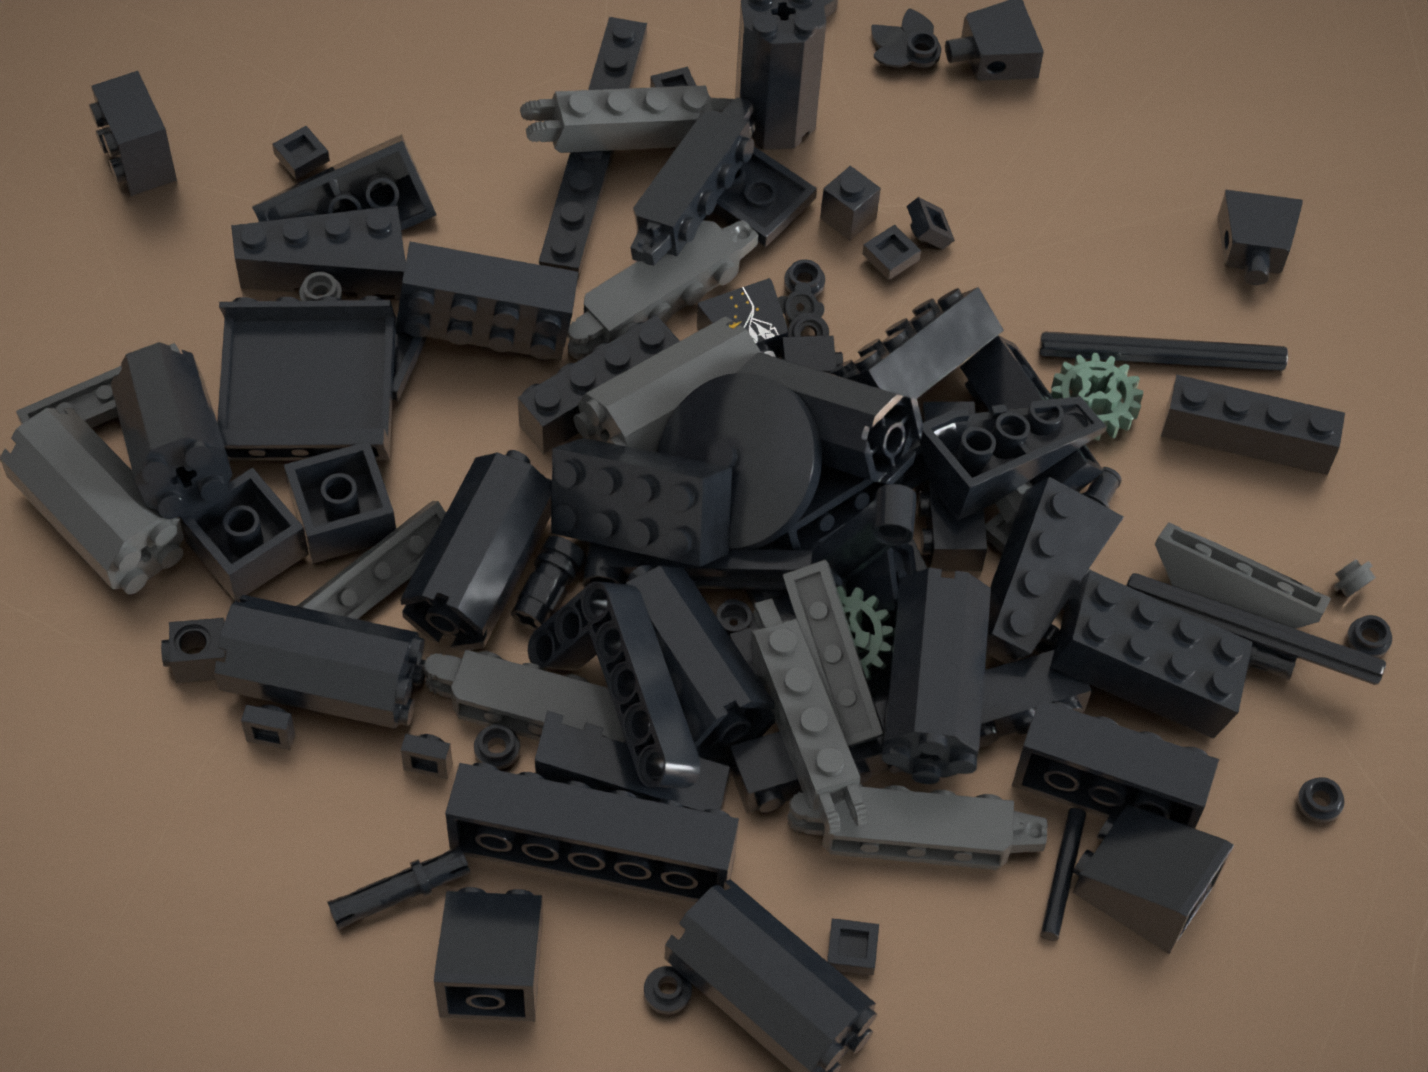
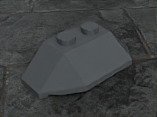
[1155,522,1331,629]

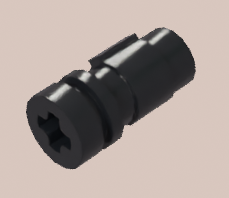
[511,536,586,630]

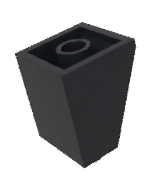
[1073,804,1234,954]
[434,887,543,1022]

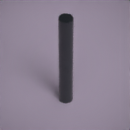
[1040,808,1087,941]

